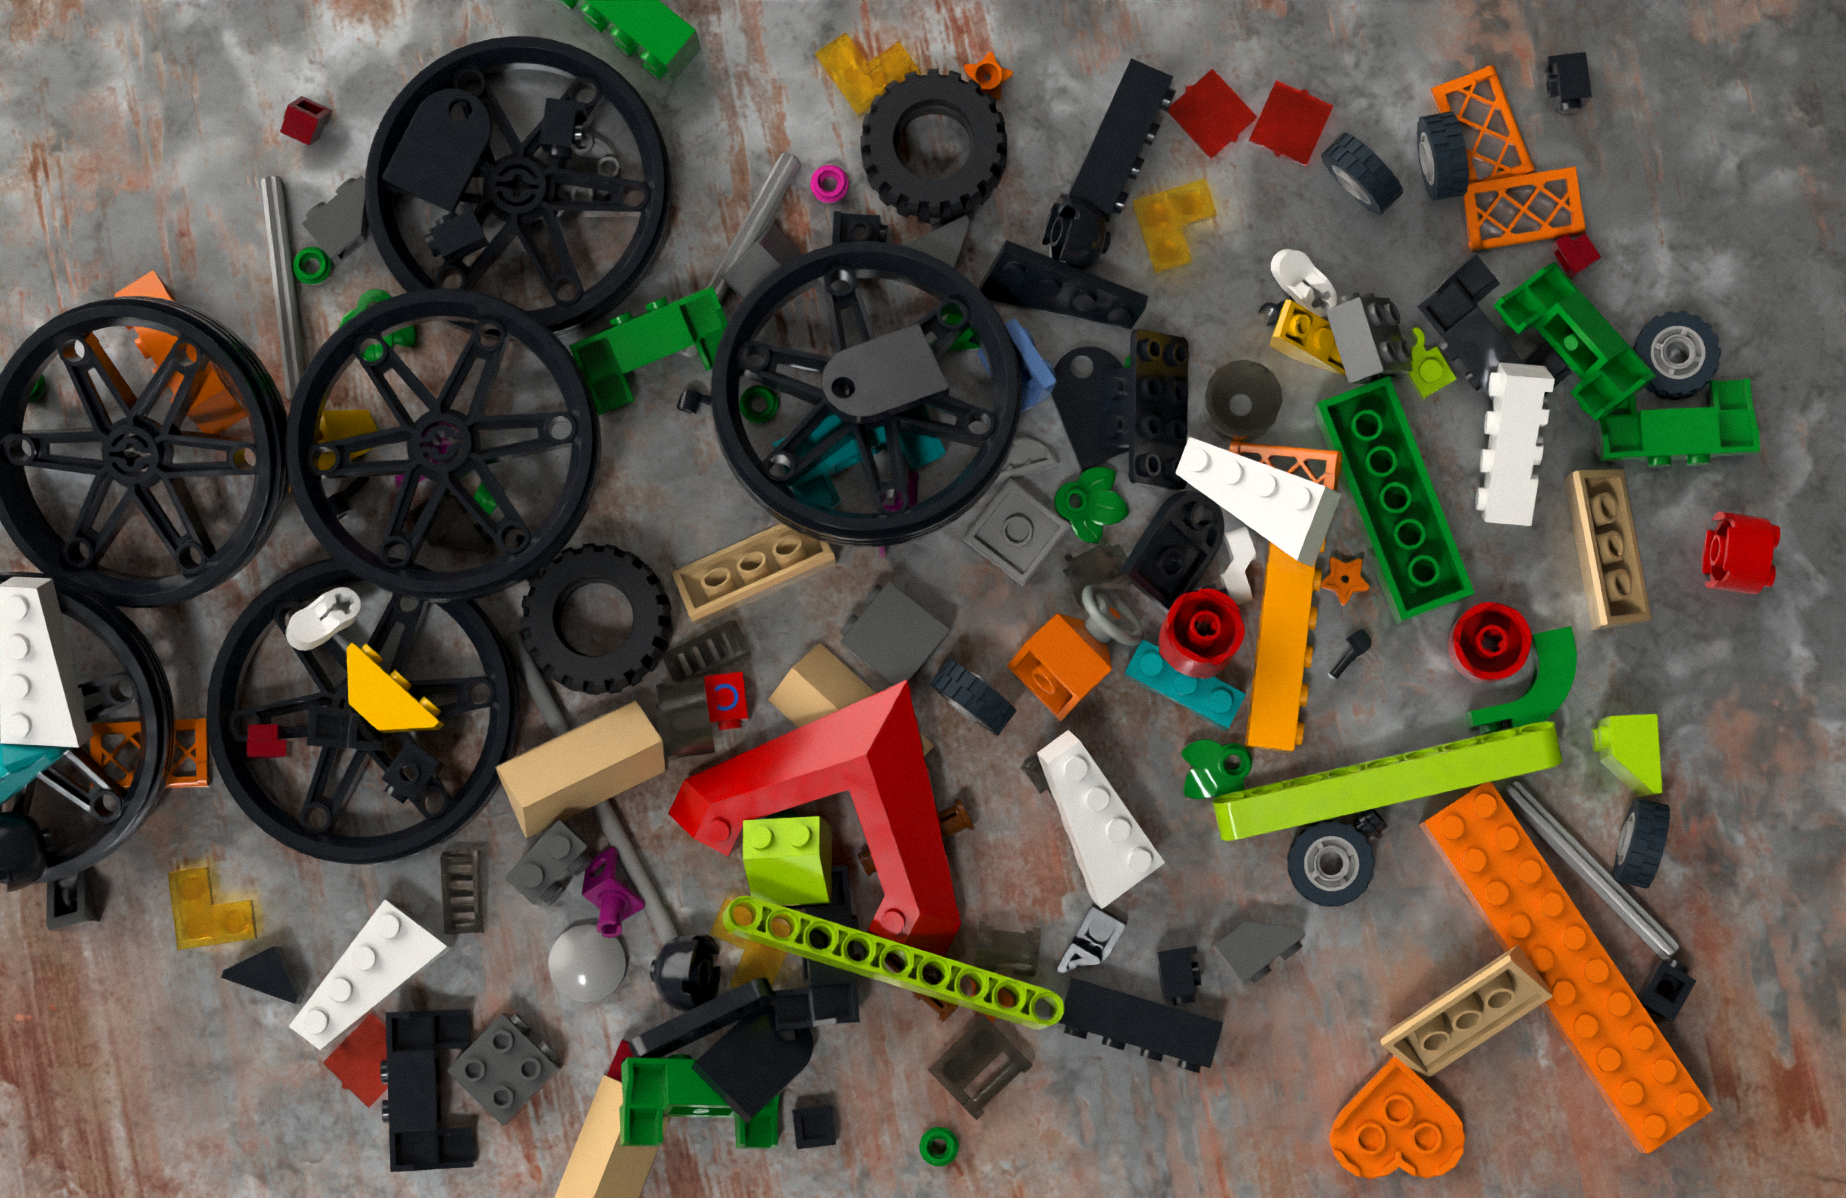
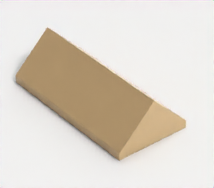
[1564,469,1652,631]
[671,523,837,627]
[768,643,935,758]
[495,700,665,838]
[1380,945,1553,1080]
[555,1074,671,1198]

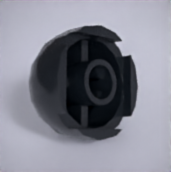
[1042,194,1111,270]
[0,811,54,893]
[650,934,721,1012]

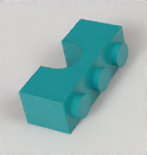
[1122,639,1247,732]

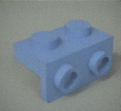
[977,318,1057,414]

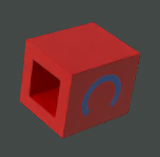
[704,672,750,731]

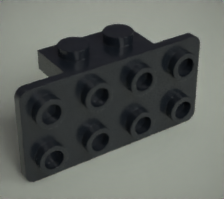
[1100,329,1189,491]

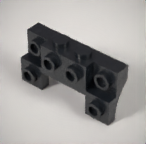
[1415,252,1572,401]
[774,865,861,1031]
[380,1009,474,1172]

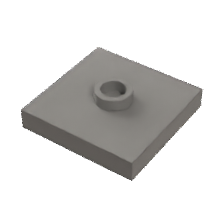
[963,478,1071,587]

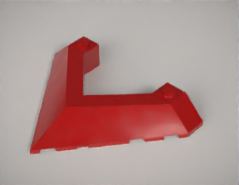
[668,679,962,957]

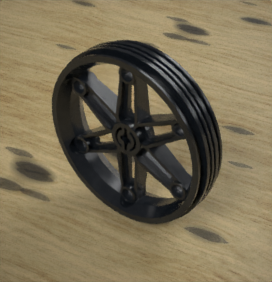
[365,36,673,342]
[711,241,1022,548]
[285,288,602,603]
[0,296,290,608]
[206,557,520,865]
[0,571,176,884]

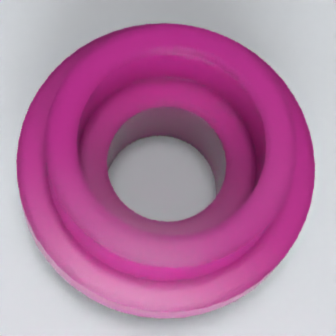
[810,165,849,204]

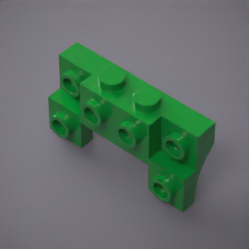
[1493,262,1656,421]
[569,285,728,416]
[1595,378,1760,468]
[619,1054,780,1149]

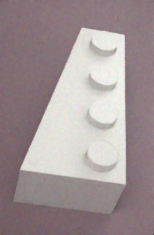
[1475,362,1555,526]
[1176,437,1341,567]
[1037,730,1165,909]
[289,899,453,1050]

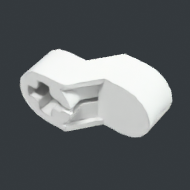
[1271,249,1337,317]
[1220,526,1256,606]
[286,587,361,651]

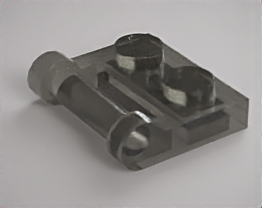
[928,1015,1033,1120]

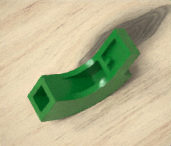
[1465,626,1577,734]

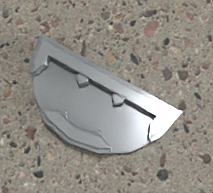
[993,437,1058,484]

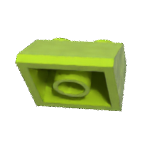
[1591,714,1662,798]
[743,816,832,906]

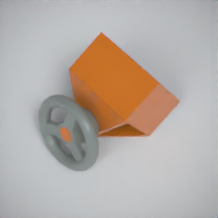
[1007,584,1144,721]

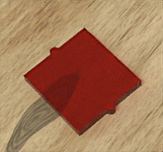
[1165,69,1257,160]
[1248,80,1334,167]
[323,1013,388,1108]

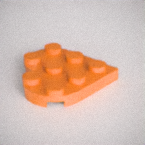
[1328,1055,1465,1179]

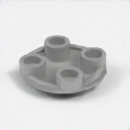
[545,132,621,201]
[548,924,626,1003]

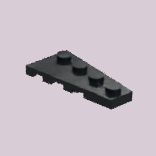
[978,240,1148,330]

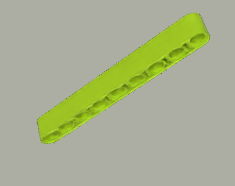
[1212,721,1563,841]
[722,896,1064,1030]

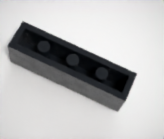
[1069,58,1176,222]
[1057,977,1223,1073]

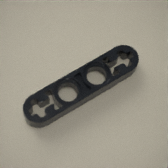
[628,978,776,1058]

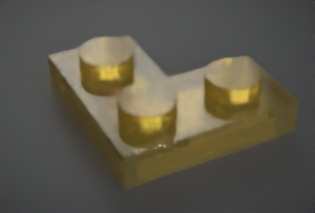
[814,32,921,118]
[1131,178,1217,276]
[168,867,258,950]
[709,898,790,989]

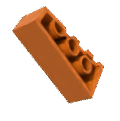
[114,270,247,435]

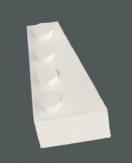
[0,577,94,747]

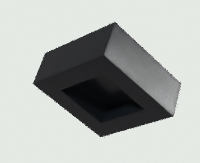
[792,1105,836,1149]

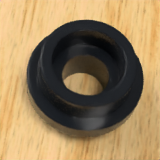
[1352,809,1388,840]

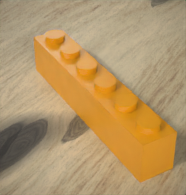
[1245,536,1326,754]

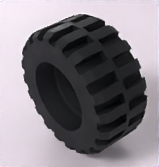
[860,69,1007,223]
[520,543,673,695]

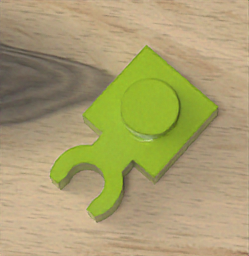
[1406,327,1457,400]

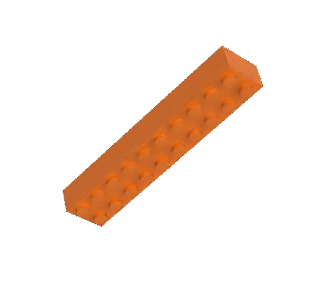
[1419,782,1713,1154]

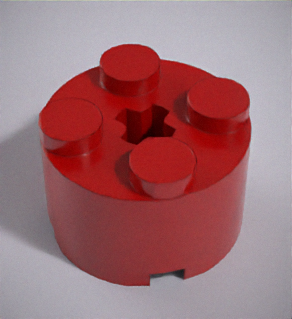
[1702,511,1781,595]
[1159,588,1245,679]
[1447,602,1532,684]

